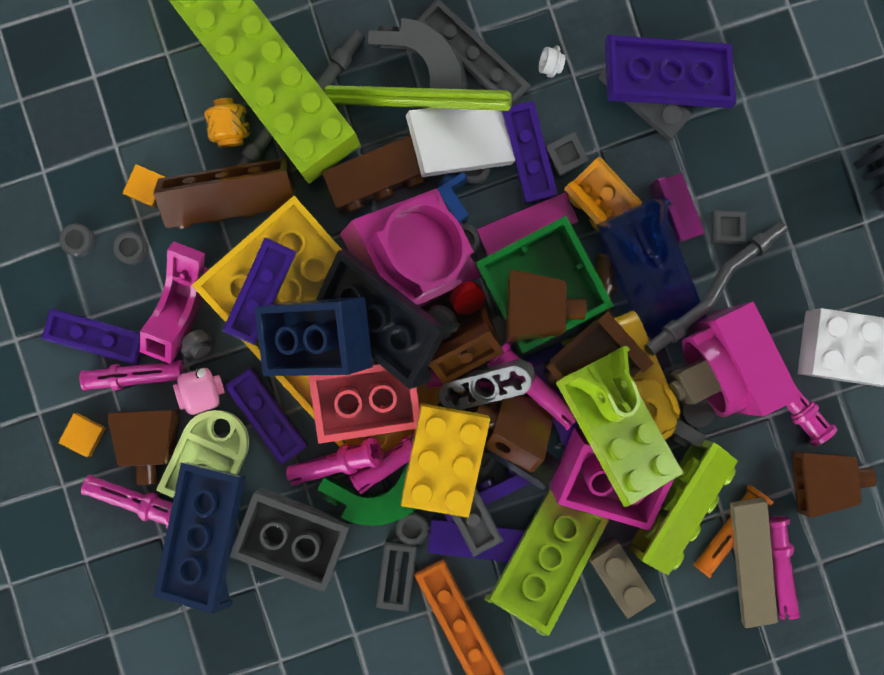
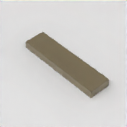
[730,497,778,628]

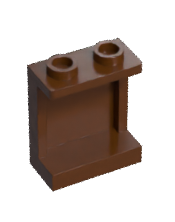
[421,292,504,384]
[543,311,654,390]

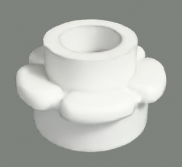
[539,45,565,78]

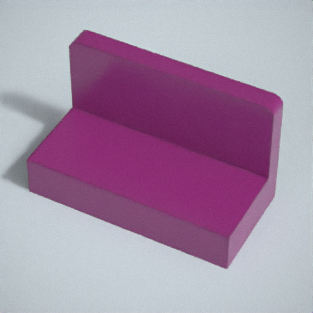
[649,173,705,246]

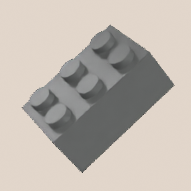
[229,487,352,592]

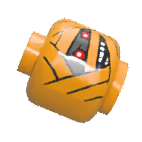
[204,98,250,148]

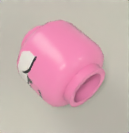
[173,367,225,415]

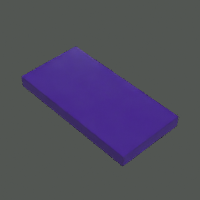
[605,35,736,108]

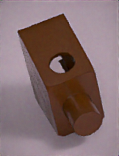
[506,270,586,342]
[474,395,554,473]
[108,409,180,485]
[791,451,877,517]

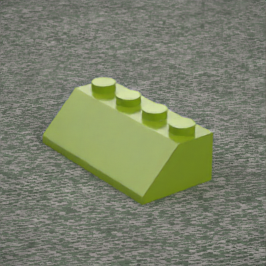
[628,440,738,575]

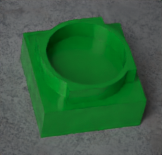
[475,216,614,354]

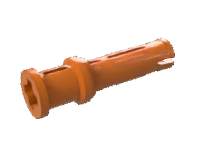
[693,484,774,578]

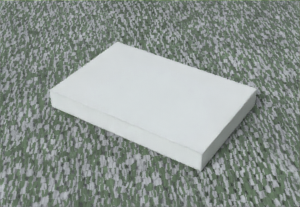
[406,108,515,177]

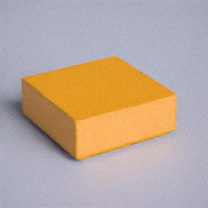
[122,164,165,208]
[58,413,106,458]

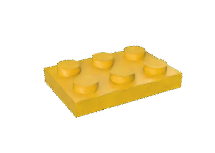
[401,403,490,518]

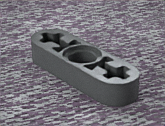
[439,359,535,410]

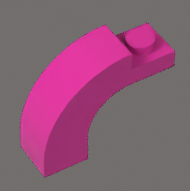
[140,241,209,364]

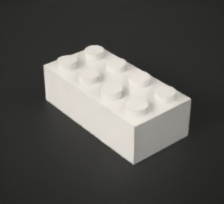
[797,308,884,387]

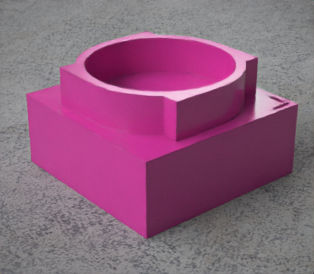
[340,188,481,308]
[681,301,801,417]

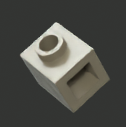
[668,357,722,404]

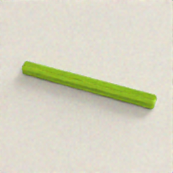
[324,85,512,111]

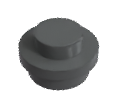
[180,329,213,359]

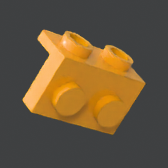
[564,156,644,236]

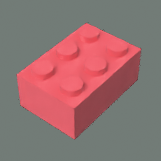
[308,361,420,444]

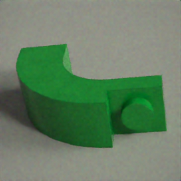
[318,462,416,526]

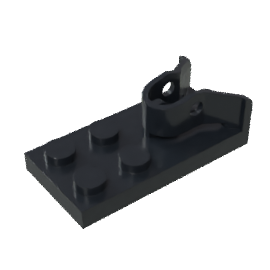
[316,250,460,389]

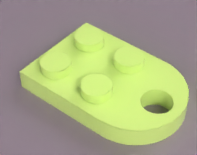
[156,410,249,498]

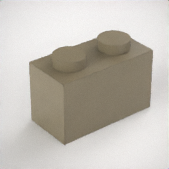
[589,536,656,619]

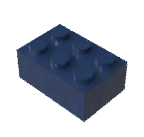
[254,297,373,376]

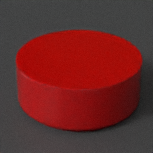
[450,281,485,315]

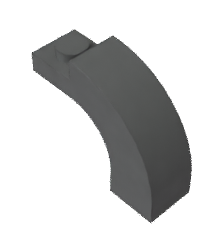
[368,18,467,89]

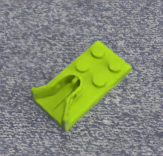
[556,346,683,507]
[484,487,609,636]

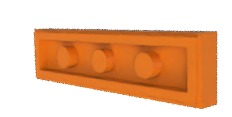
[414,557,505,675]

